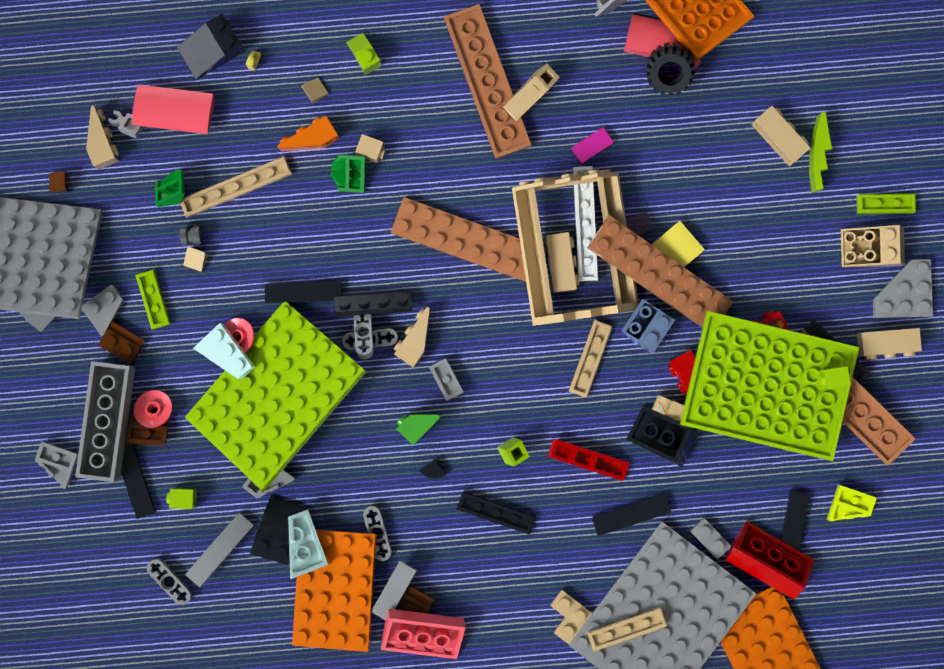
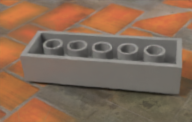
[75,361,136,482]

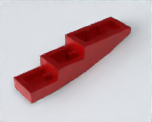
[547,438,629,481]

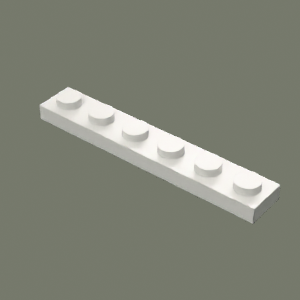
[573,166,598,282]

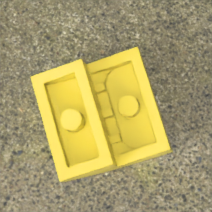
[652,221,705,267]

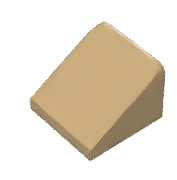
[301,78,328,104]
[183,247,208,272]

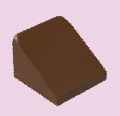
[49,171,69,193]

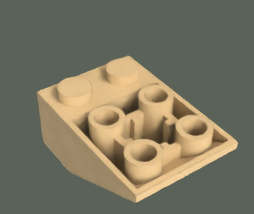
[841,225,905,267]

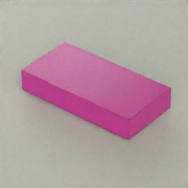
[571,127,614,165]

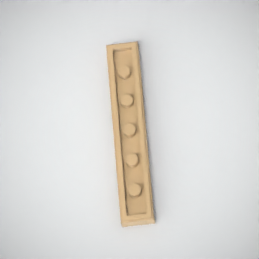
[180,156,292,218]

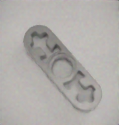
[354,314,374,359]
[342,328,398,350]
[363,505,392,561]
[147,558,192,605]

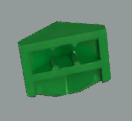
[331,154,367,193]
[155,169,185,207]

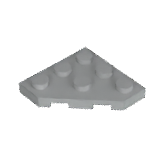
[873,259,933,318]

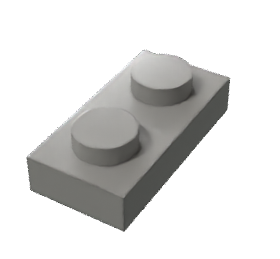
[429,358,463,401]
[690,518,731,560]

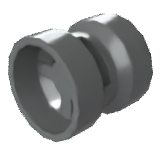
[180,225,203,246]

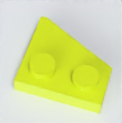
[826,485,877,521]

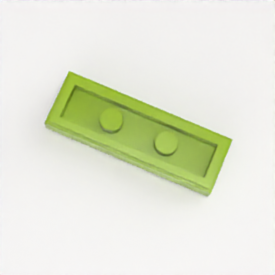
[856,194,916,214]
[135,269,171,330]

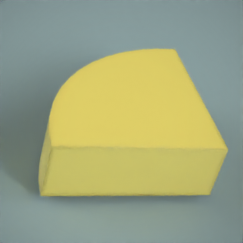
[246,51,261,71]

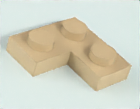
[550,590,592,644]

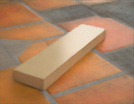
[568,320,612,398]
[587,607,667,652]

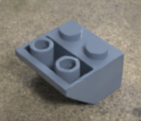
[621,299,675,353]

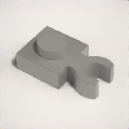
[108,110,144,139]

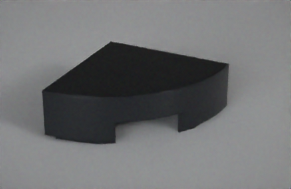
[420,459,446,479]

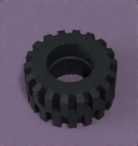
[646,42,695,96]

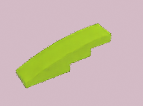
[809,112,832,193]

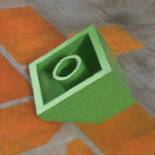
[396,414,441,445]

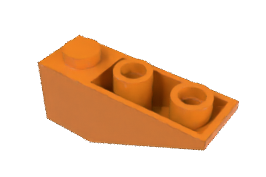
[277,116,340,151]

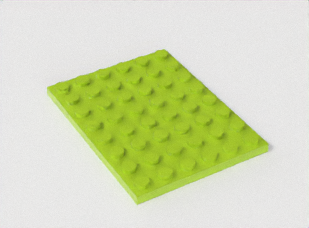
[185,301,367,491]
[680,311,859,461]

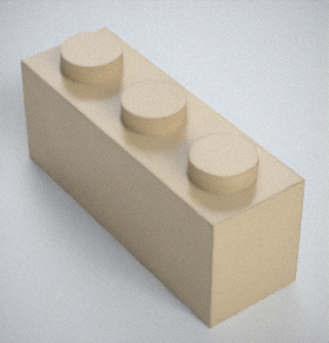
[751,106,810,166]
[545,232,579,294]
[857,328,922,360]

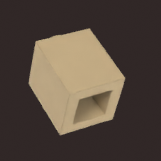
[355,134,386,163]

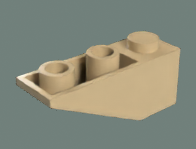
[503,64,560,121]
[86,105,120,170]
[394,307,430,368]

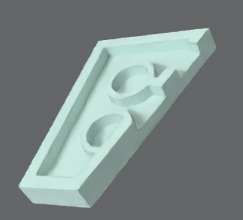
[193,323,255,380]
[288,510,328,579]

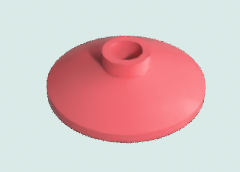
[225,318,254,353]
[134,390,172,428]

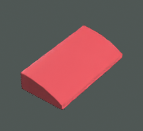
[624,14,701,68]
[132,84,215,134]
[381,609,466,659]

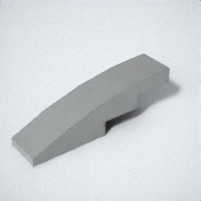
[185,513,254,587]

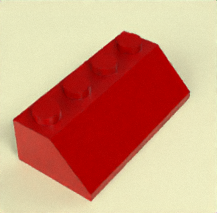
[726,521,814,599]

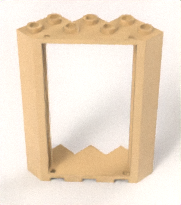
[512,169,639,326]

